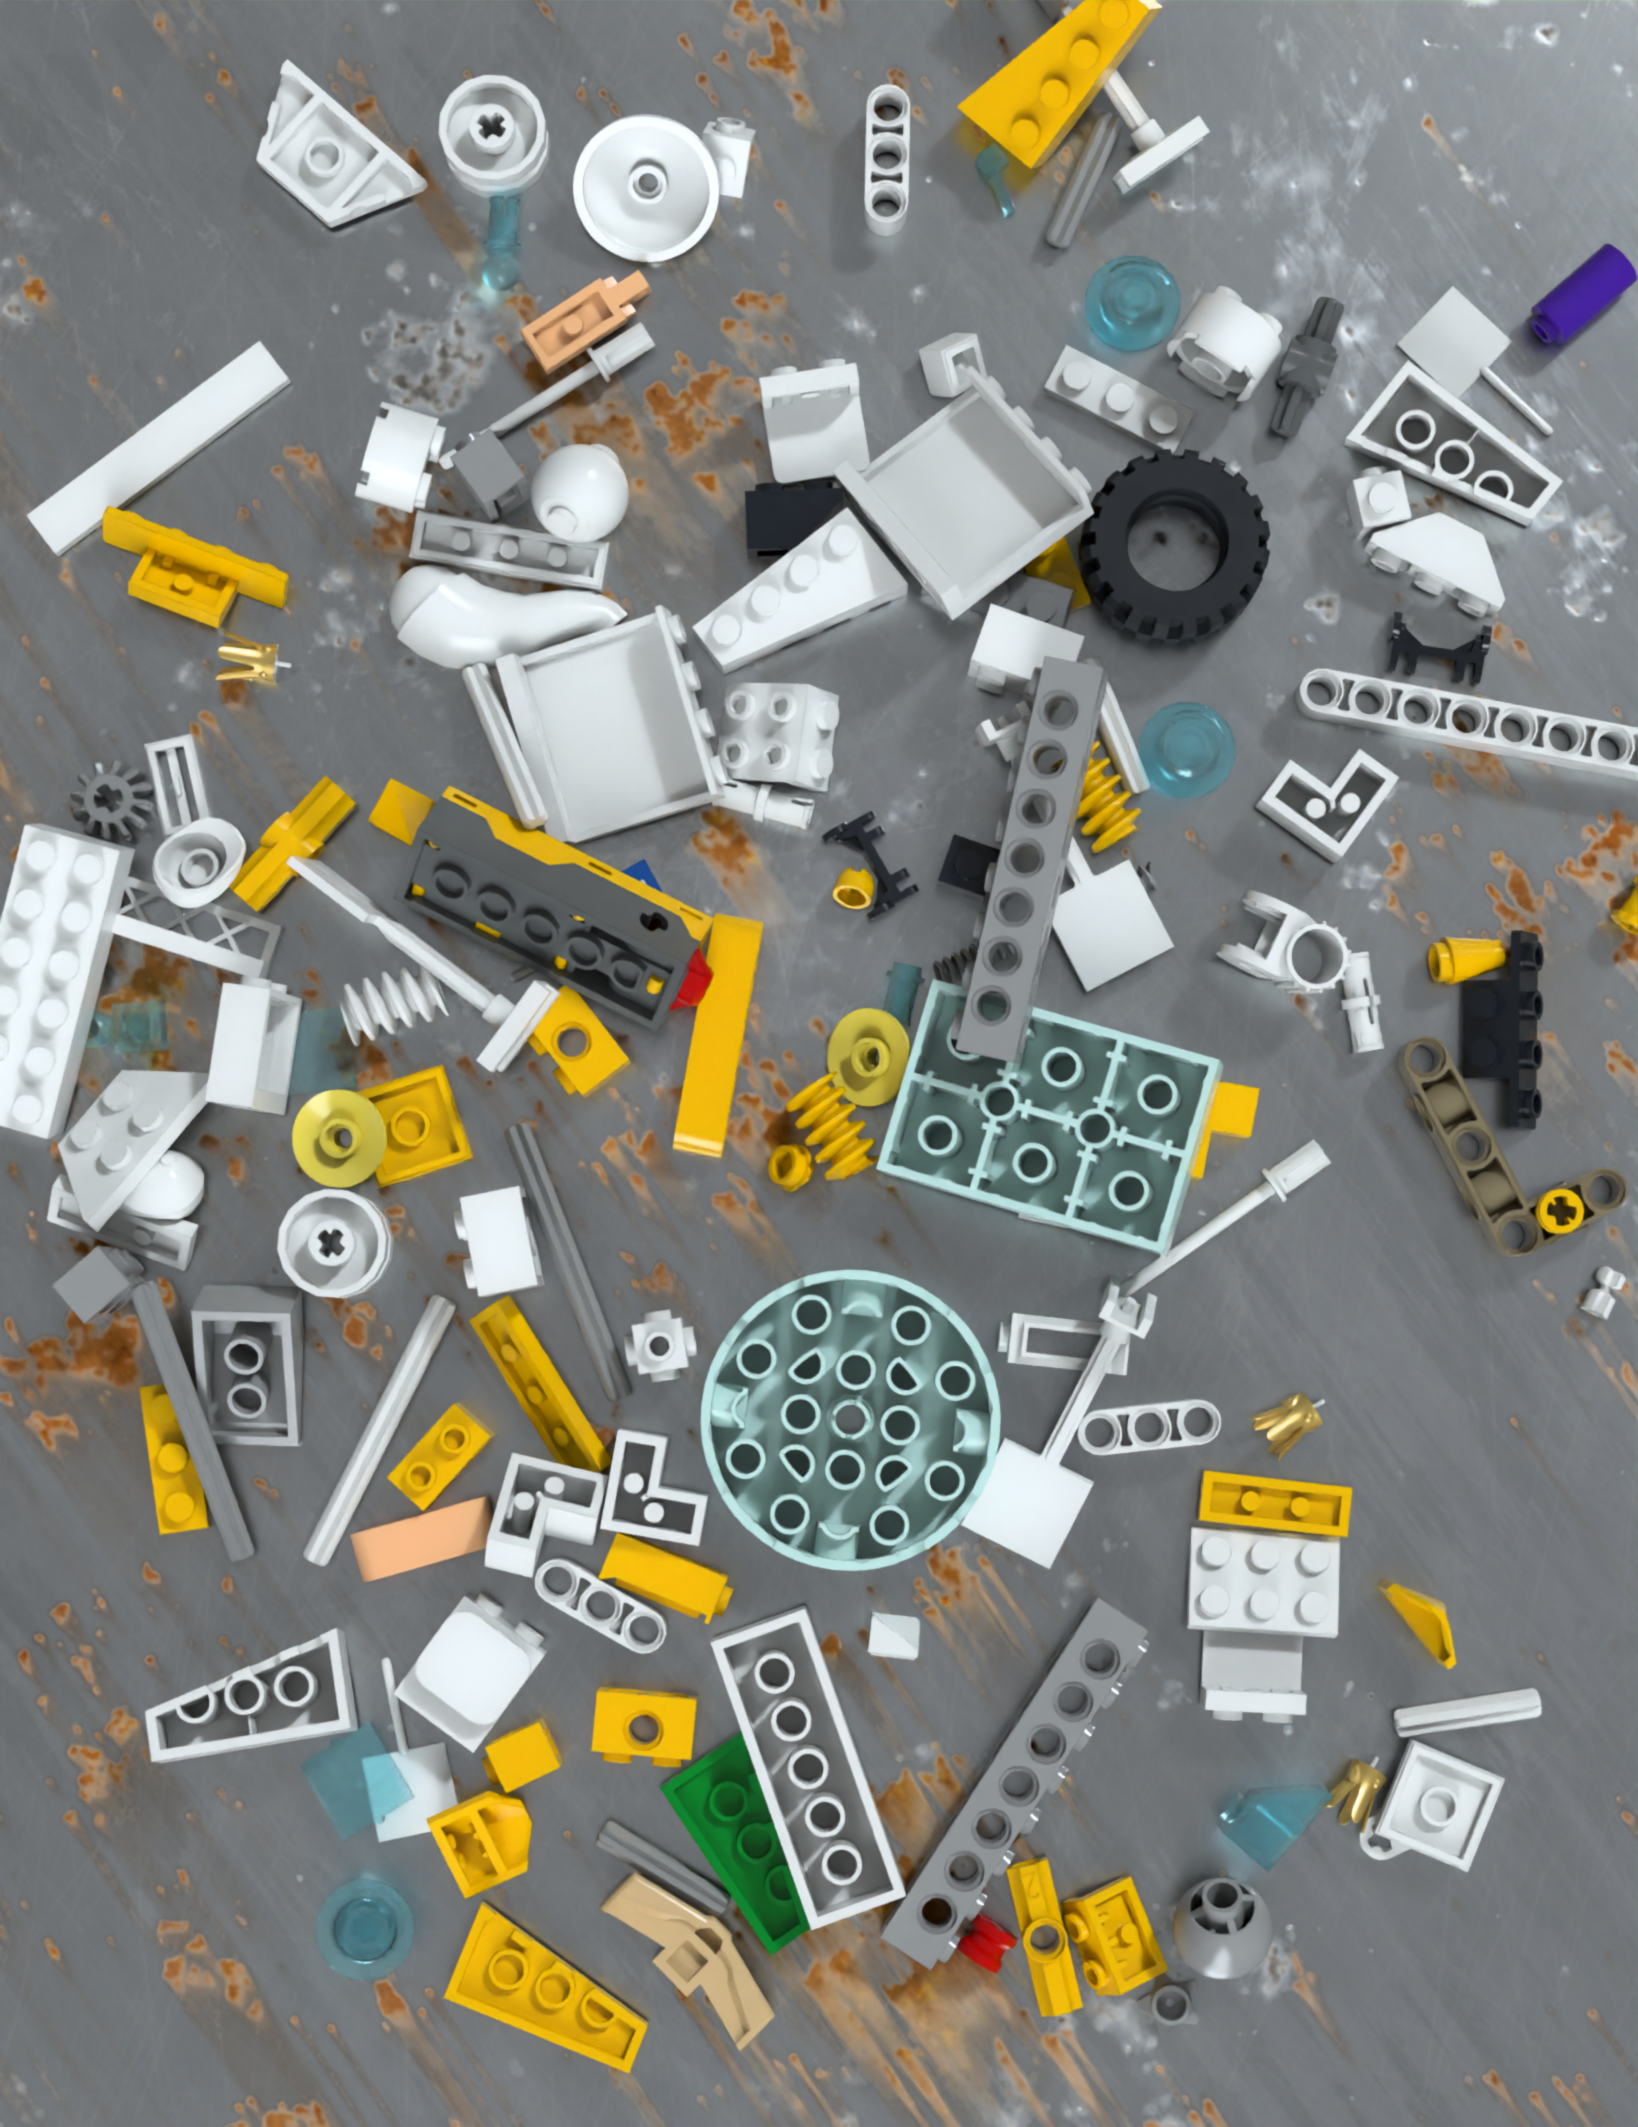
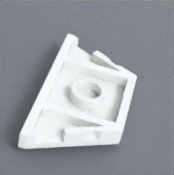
[256,59,428,228]
[58,1070,209,1233]

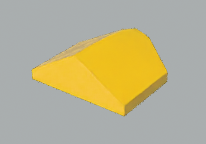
[1377,1579,1456,1670]
[426,1791,532,1899]

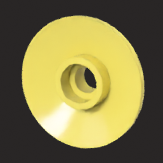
[827,1008,911,1107]
[292,1089,387,1188]

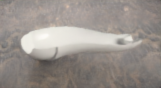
[389,564,629,670]

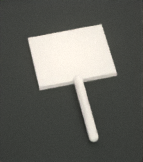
[1396,286,1553,436]
[362,1658,458,1842]

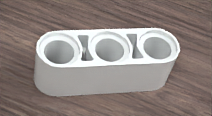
[864,84,910,236]
[1075,1399,1221,1455]
[535,1556,668,1654]

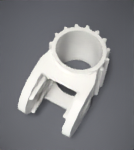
[1217,890,1352,994]

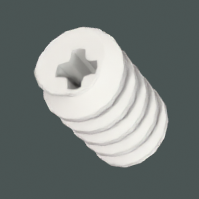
[340,964,450,1046]

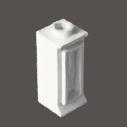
[997,1313,1130,1375]

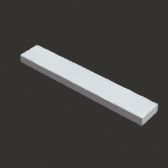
[26,341,291,557]

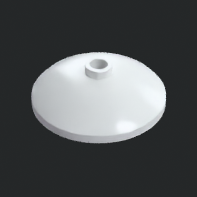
[573,114,719,262]

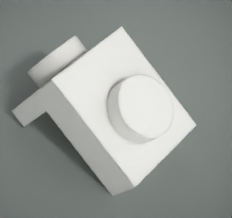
[702,117,756,198]

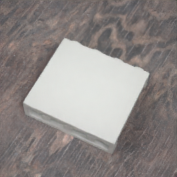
[832,365,1094,620]
[495,605,729,847]

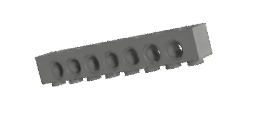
[951,656,1109,1064]
[880,1595,1149,1970]

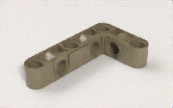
[1397,1035,1628,1258]

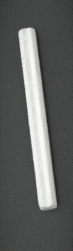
[303,1295,456,1567]

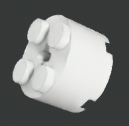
[1167,286,1283,401]
[355,401,446,513]

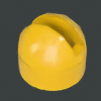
[833,867,874,909]

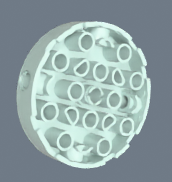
[700,1269,1001,1571]

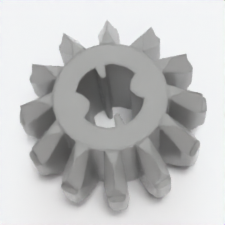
[70,759,155,843]

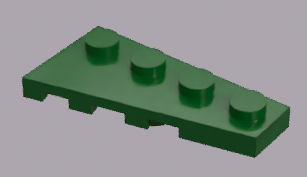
[659,1731,810,1955]

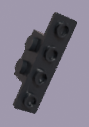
[1463,930,1544,1130]

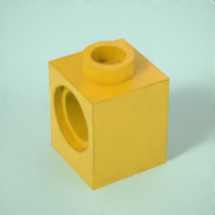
[482,1717,563,1793]

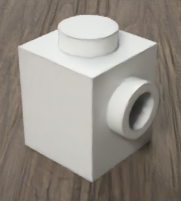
[1345,466,1412,539]

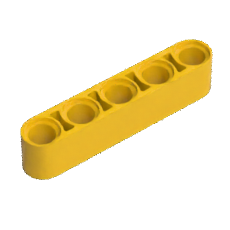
[673,913,764,1158]

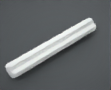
[461,663,548,829]

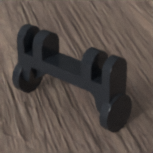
[1387,611,1492,684]
[821,810,919,921]

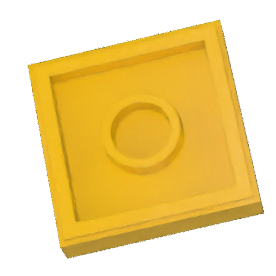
[356,1064,474,1189]

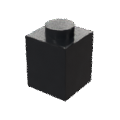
[936,834,1001,903]

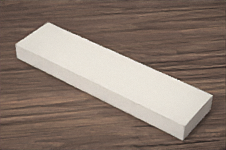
[409,510,610,593]

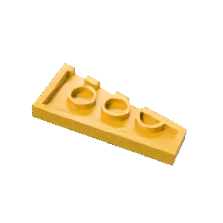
[443,1902,648,2073]

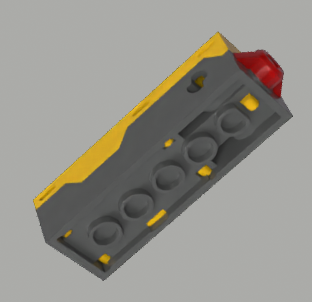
[393,785,714,1032]

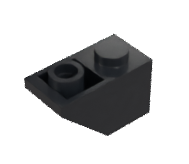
[745,481,843,559]

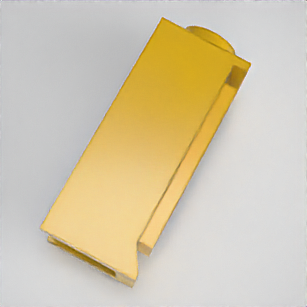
[598,1532,734,1625]

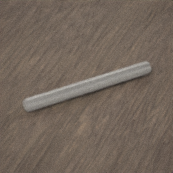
[504,1122,632,1402]
[130,1280,254,1562]

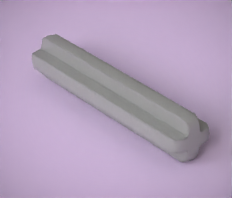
[1045,111,1123,249]
[596,1821,731,1917]

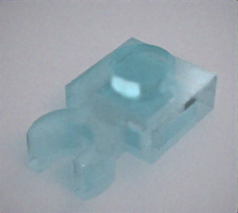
[85,1001,168,1053]

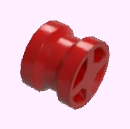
[956,1912,1018,1974]

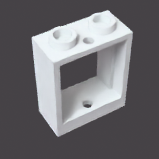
[205,976,302,1115]

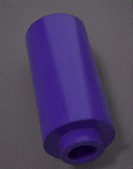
[1531,244,1637,345]

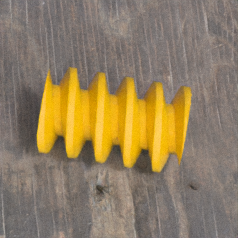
[1050,740,1144,853]
[786,1071,880,1181]

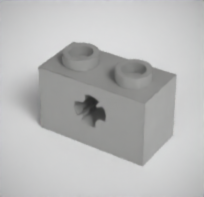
[450,428,531,523]

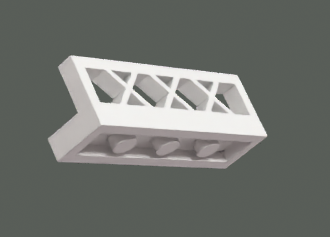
[112,876,284,979]

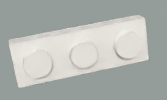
[1043,345,1196,455]
[47,1174,198,1271]

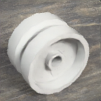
[438,75,550,199]
[277,1189,394,1298]

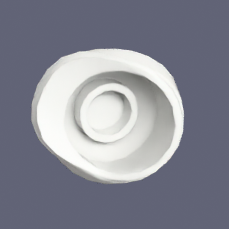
[152,817,246,908]
[118,1150,204,1219]

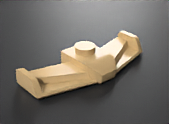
[599,1872,775,2051]

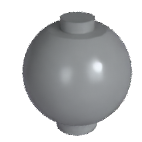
[1172,1877,1273,1980]

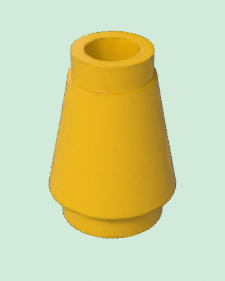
[1428,937,1505,986]

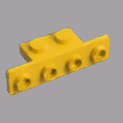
[103,506,289,629]

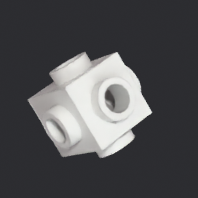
[624,1309,697,1383]

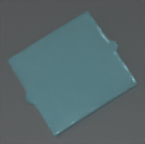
[288,1007,358,1096]
[300,1722,415,1841]

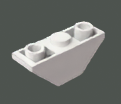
[1363,512,1506,617]

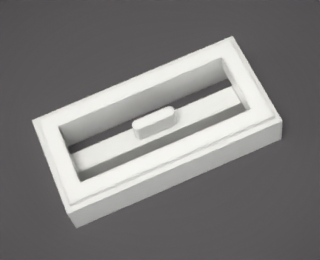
[144,734,212,840]

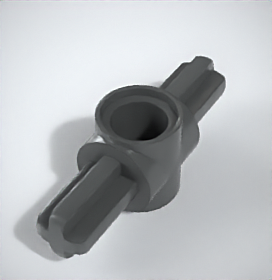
[1270,297,1344,437]

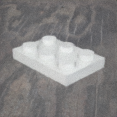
[1187,1527,1340,1638]

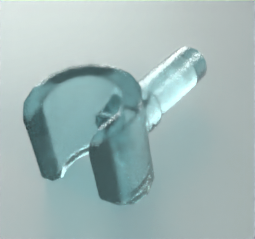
[975,143,1016,215]

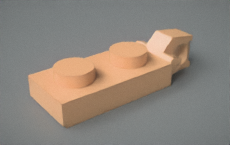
[519,270,651,375]

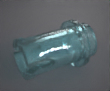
[883,962,925,1026]

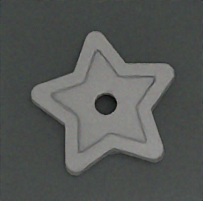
[1136,1973,1199,2037]

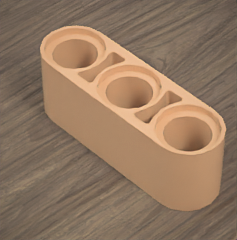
[350,1495,494,1583]

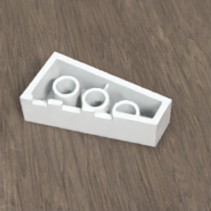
[1344,360,1563,526]
[692,507,908,675]
[145,1628,358,1763]

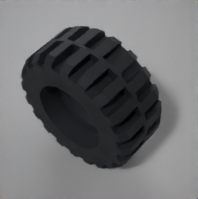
[1079,449,1270,645]

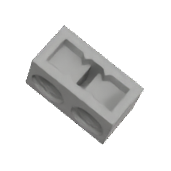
[52,1246,144,1324]

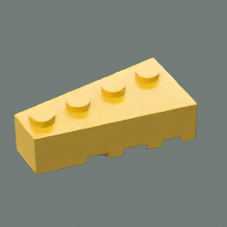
[956,0,1162,169]

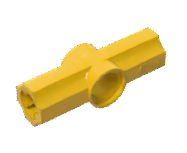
[229,775,358,913]
[1006,1857,1083,2017]

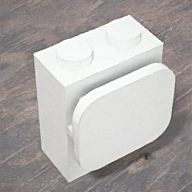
[393,1592,548,1753]

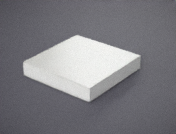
[1373,1739,1505,1872]

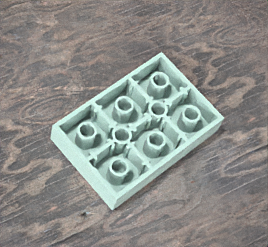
[876,979,1224,1257]

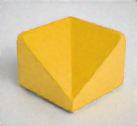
[368,778,436,846]

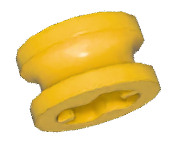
[1535,1189,1584,1234]

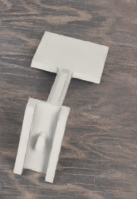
[1038,0,1210,195]
[974,700,1174,992]
[286,855,561,1072]
[961,1275,1157,1569]

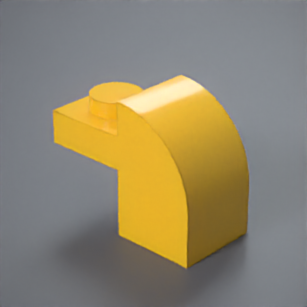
[1191,1082,1260,1180]

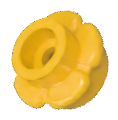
[768,1144,814,1192]

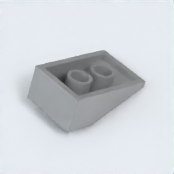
[191,1285,304,1446]

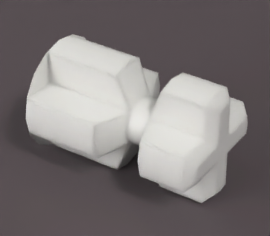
[1581,1267,1626,1320]

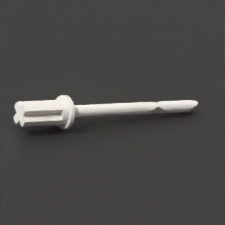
[439,322,655,470]
[1119,1139,1331,1298]

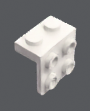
[759,359,870,485]
[717,682,839,792]
[1200,1630,1307,1723]

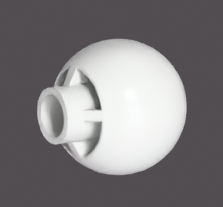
[531,444,629,543]

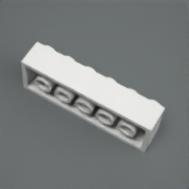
[0,823,135,1139]
[710,1605,906,1930]

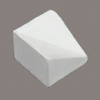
[918,333,988,397]
[867,1612,920,1660]

